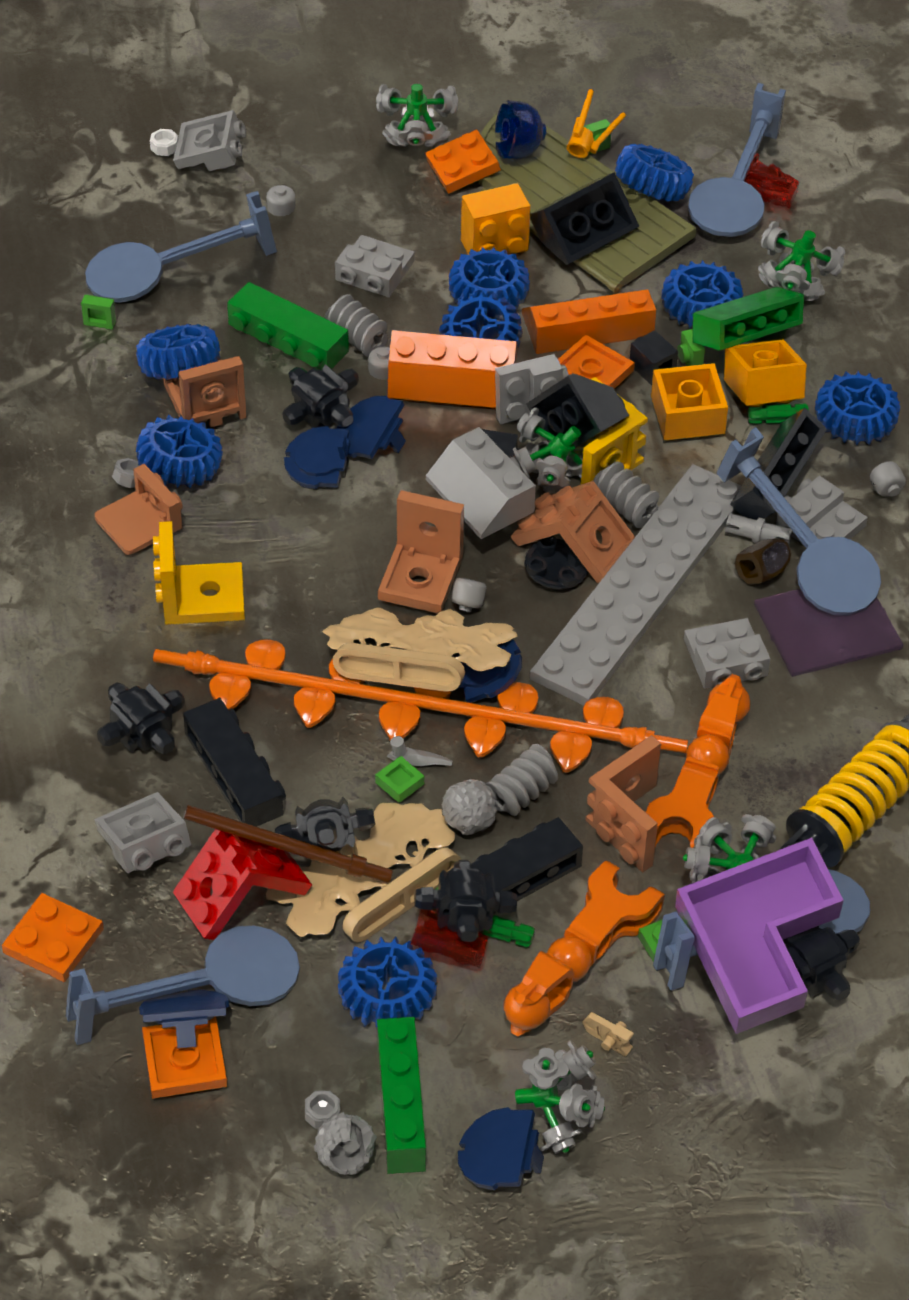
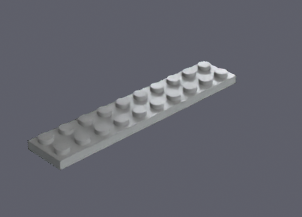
[530,464,741,705]

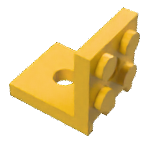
[581,377,648,485]
[153,521,245,625]

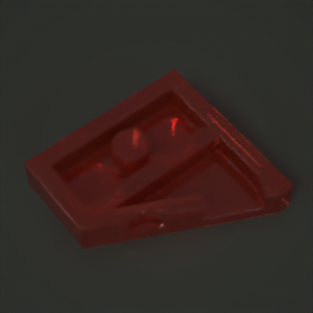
[744,153,799,208]
[410,909,488,968]

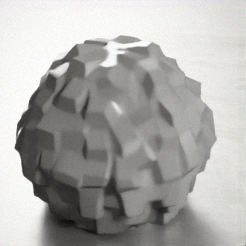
[441,779,497,835]
[314,1112,377,1175]

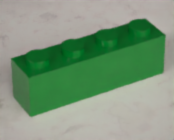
[227,282,349,370]
[693,287,804,351]
[377,1017,426,1174]

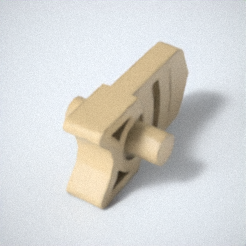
[583,1012,634,1057]

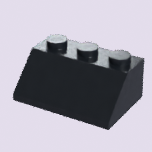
[530,172,639,265]
[526,373,629,448]

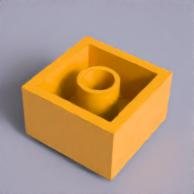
[461,183,530,255]
[724,339,807,407]
[651,363,728,440]

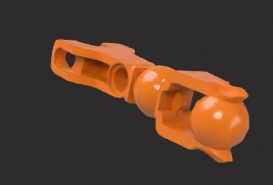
[646,674,751,848]
[504,861,665,1037]

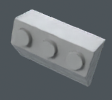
[426,427,536,539]

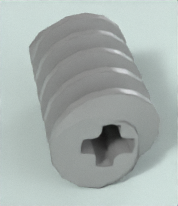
[324,294,388,357]
[593,461,659,528]
[485,744,558,816]

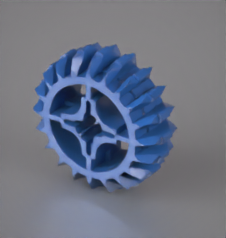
[615,144,694,202]
[449,247,530,310]
[661,260,744,329]
[439,291,523,348]
[136,323,220,380]
[815,371,900,445]
[136,415,223,488]
[338,936,437,1028]

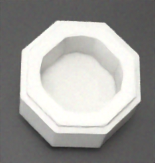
[150,129,178,156]

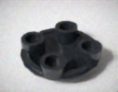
[524,536,588,589]

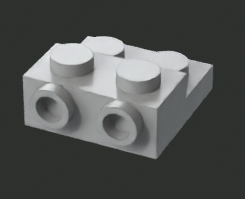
[173,110,246,171]
[335,235,415,298]
[495,354,569,424]
[776,475,868,545]
[683,618,770,689]
[94,792,192,873]

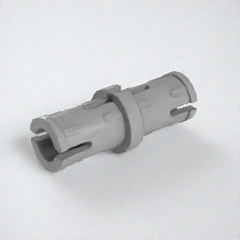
[725,513,793,545]

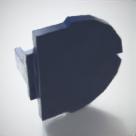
[336,396,406,459]
[284,426,350,489]
[452,639,522,703]
[139,990,229,1048]
[458,1107,544,1190]

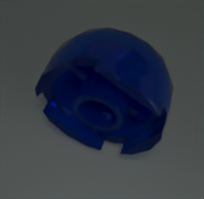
[495,100,546,159]

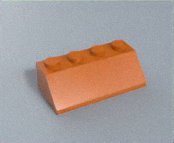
[522,289,656,354]
[387,330,517,409]

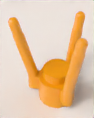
[566,89,626,158]

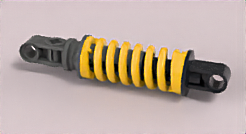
[779,714,909,867]

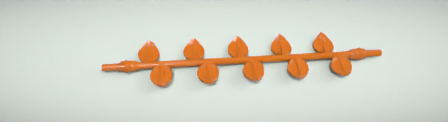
[153,639,688,773]

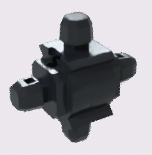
[282,364,359,428]
[97,682,185,754]
[275,797,376,852]
[414,860,517,942]
[783,926,860,1001]

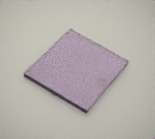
[754,589,903,677]

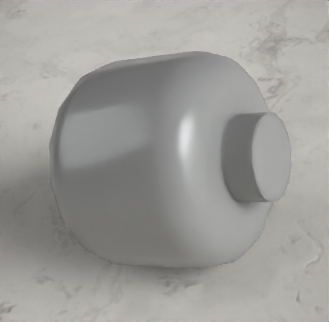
[266,185,295,216]
[368,346,390,380]
[870,461,906,497]
[451,578,487,612]

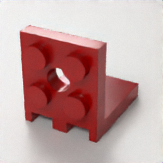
[173,829,312,940]

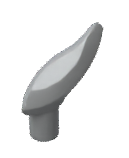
[387,736,453,766]

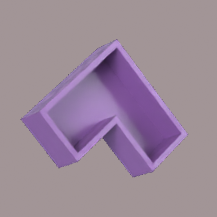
[675,838,844,1034]

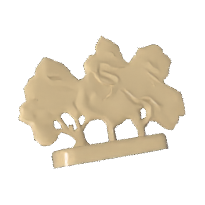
[322,607,518,692]
[266,803,461,943]

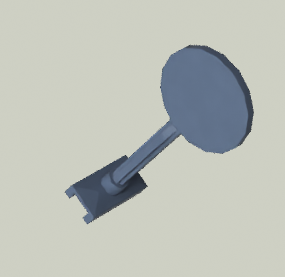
[688,83,786,237]
[85,191,277,303]
[717,427,881,615]
[653,869,870,991]
[65,925,300,1045]

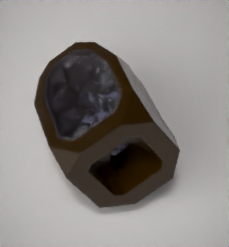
[734,539,791,584]

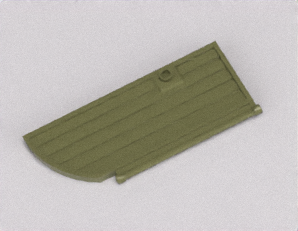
[478,102,696,294]

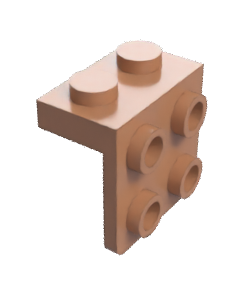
[95,464,183,555]

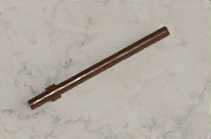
[183,805,393,883]

